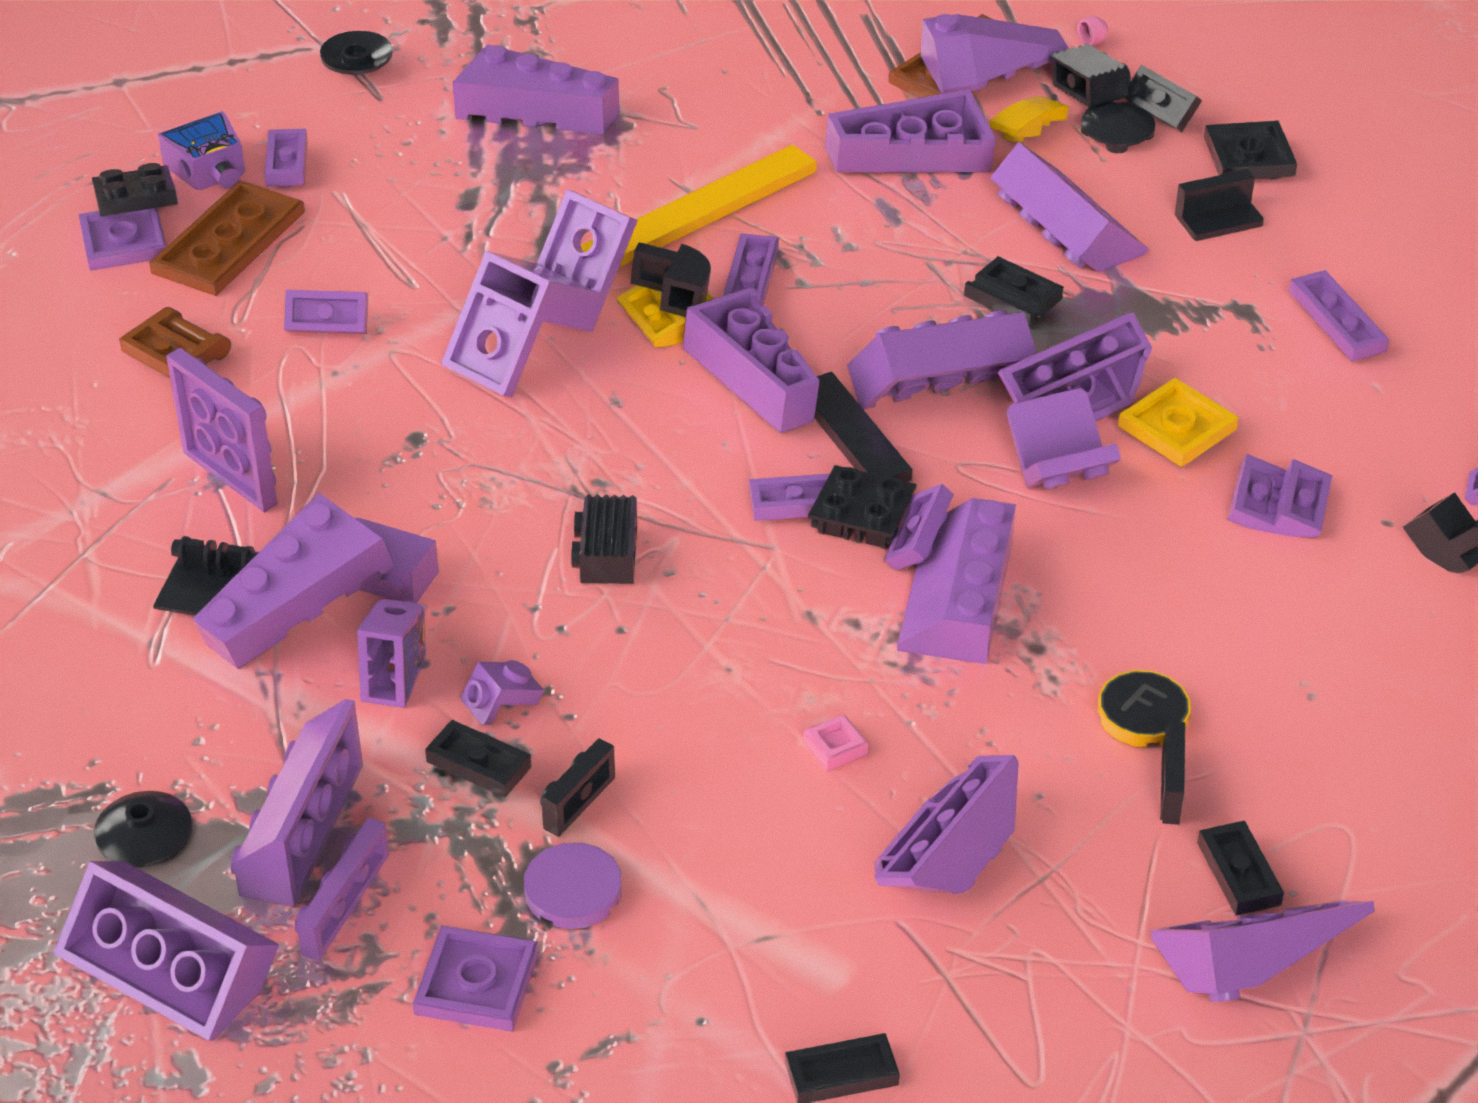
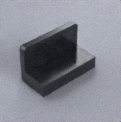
[1175,169,1264,241]

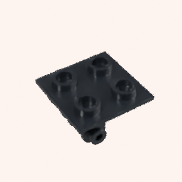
[808,465,917,549]
[153,536,259,616]

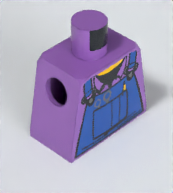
[158,111,245,190]
[357,599,426,708]

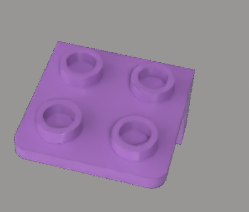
[1006,388,1121,490]

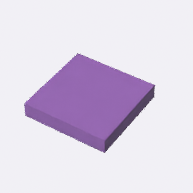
[78,208,166,271]
[413,925,539,1032]

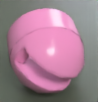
[1077,16,1108,46]

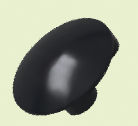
[1080,101,1156,154]

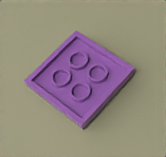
[166,348,277,512]

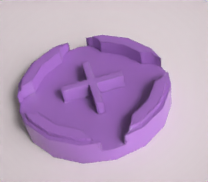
[524,843,622,929]

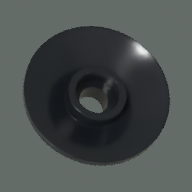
[320,31,393,75]
[94,791,192,867]

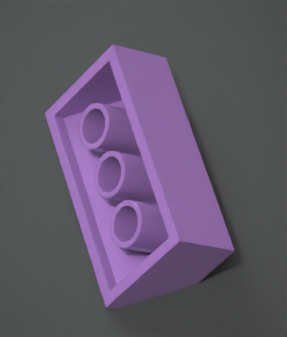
[990,142,1149,272]
[897,498,1016,664]
[230,699,363,908]
[53,861,279,1041]

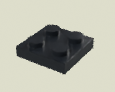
[1204,120,1297,179]
[92,163,178,217]

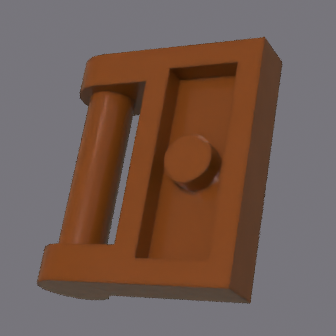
[119,307,231,378]

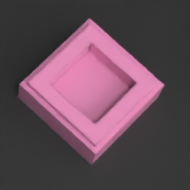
[804,714,868,772]

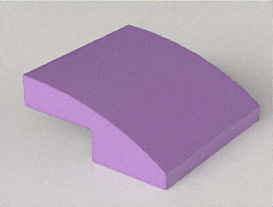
[1227,454,1332,537]

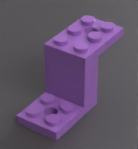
[441,189,638,397]

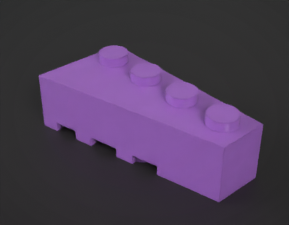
[453,44,620,134]
[825,89,996,172]
[683,287,820,433]

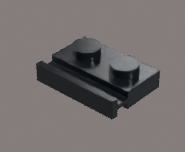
[964,256,1064,327]

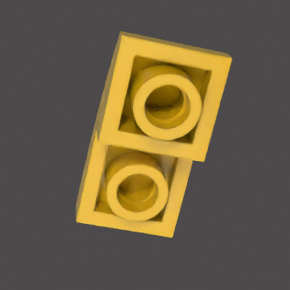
[989,96,1069,142]

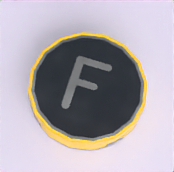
[1097,670,1191,748]

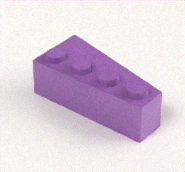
[847,310,1037,410]
[192,493,394,669]

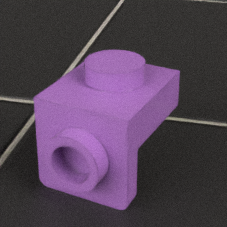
[461,660,544,725]

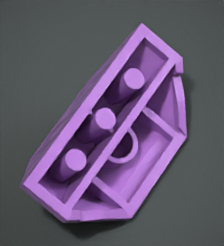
[998,311,1152,422]
[874,755,1019,894]

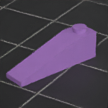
[921,14,1069,94]
[1151,900,1375,1002]

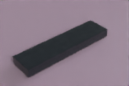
[814,371,913,482]

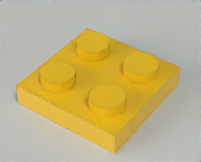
[1118,377,1239,467]

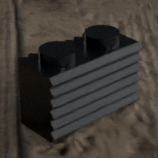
[1052,43,1131,108]
[571,494,638,584]

